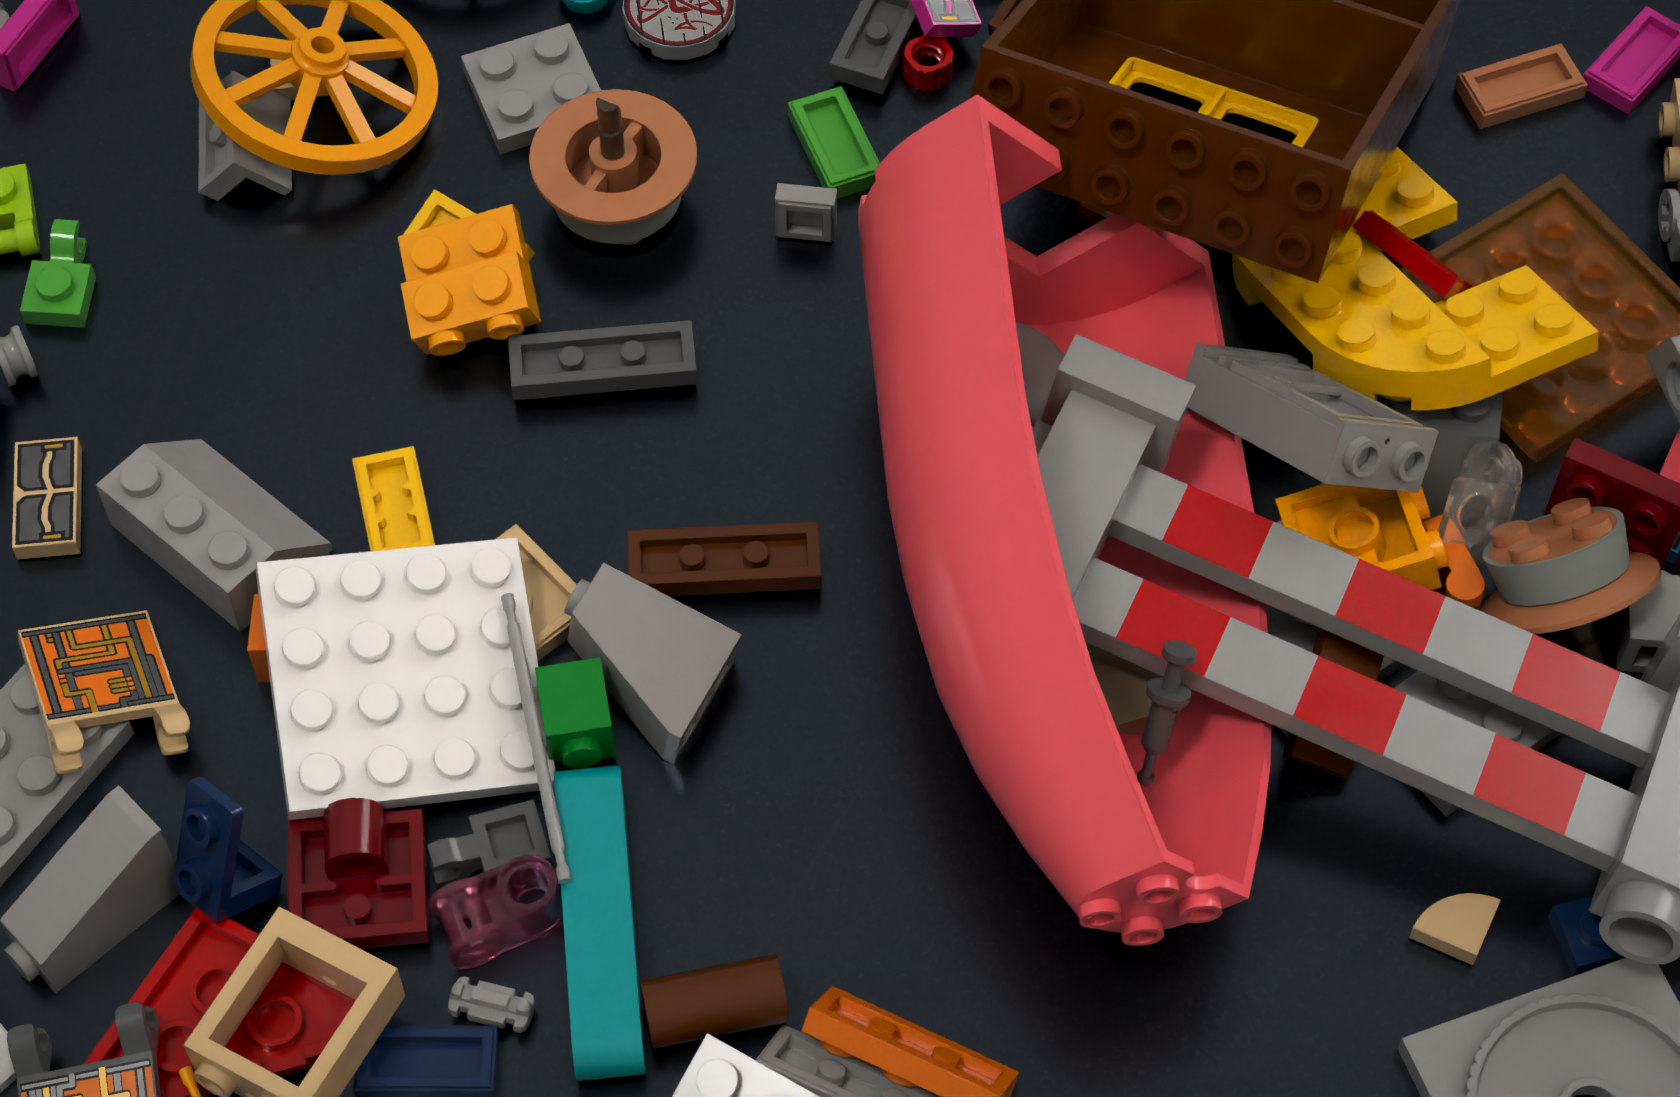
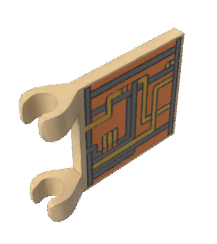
[18,610,190,774]

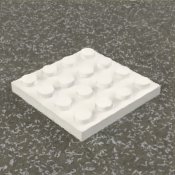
[256,537,556,820]

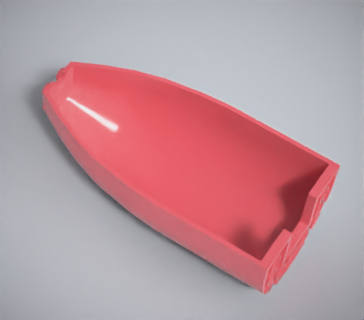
[858,94,1272,946]

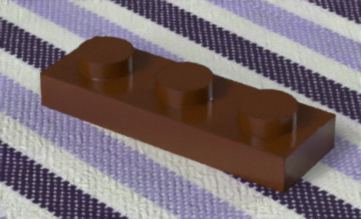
[627,521,822,596]

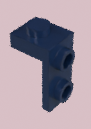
[172,776,283,923]

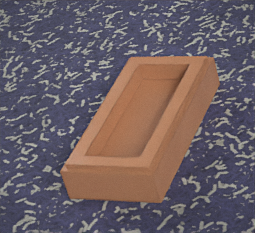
[1455,43,1588,129]

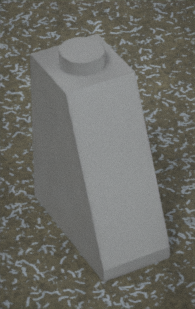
[564,562,742,765]
[0,785,180,993]

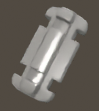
[448,976,535,1033]

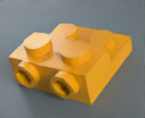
[398,204,541,356]
[1275,484,1449,590]

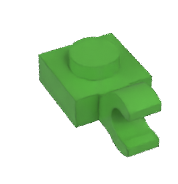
[20,219,96,328]

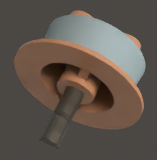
[529,89,697,245]
[1480,498,1662,665]

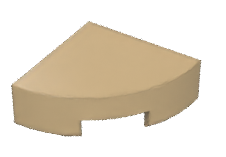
[1409,893,1501,965]

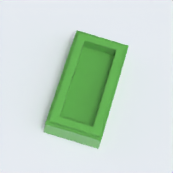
[787,86,880,199]

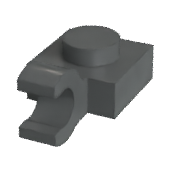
[427,799,552,888]

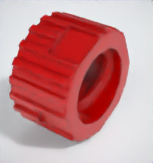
[902,35,954,91]

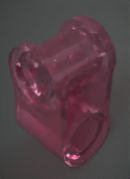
[427,854,563,969]

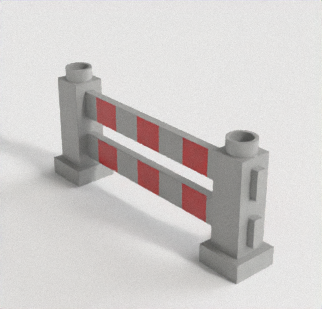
[1033,334,1680,964]

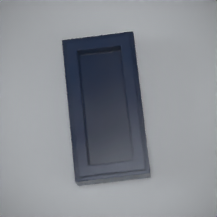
[353,1025,500,1097]

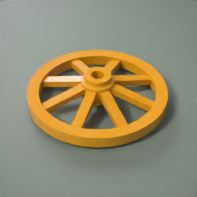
[190,0,438,175]

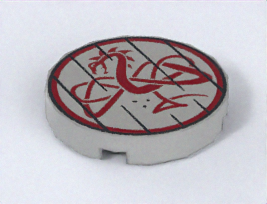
[622,0,736,60]

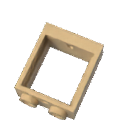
[183,907,405,1097]

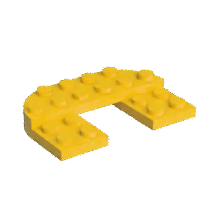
[1232,146,1599,410]

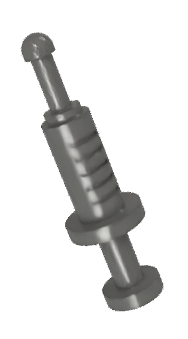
[1137,640,1197,786]

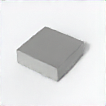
[775,183,837,242]

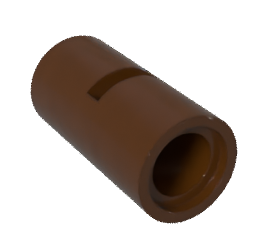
[639,954,789,1050]

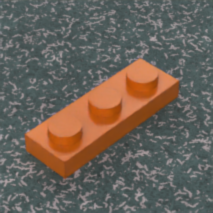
[801,986,1020,1097]

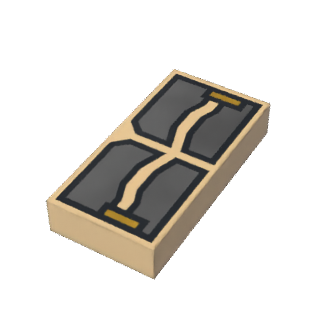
[12,436,82,560]

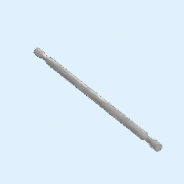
[501,593,572,884]

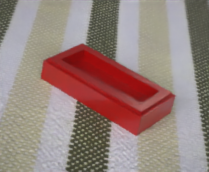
[1353,210,1473,300]

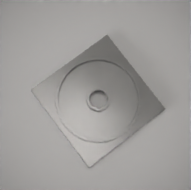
[1398,958,1680,1097]

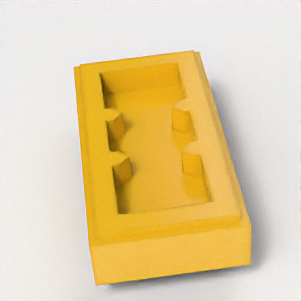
[352,446,435,551]

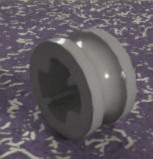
[0,324,39,387]

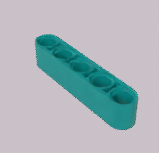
[554,765,646,1082]

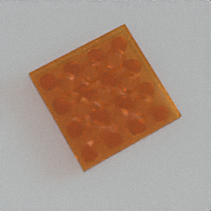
[1400,173,1680,463]

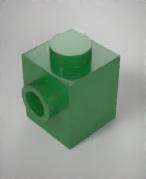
[535,657,616,768]

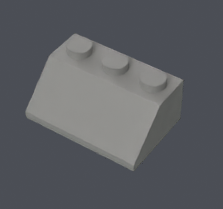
[96,439,333,632]

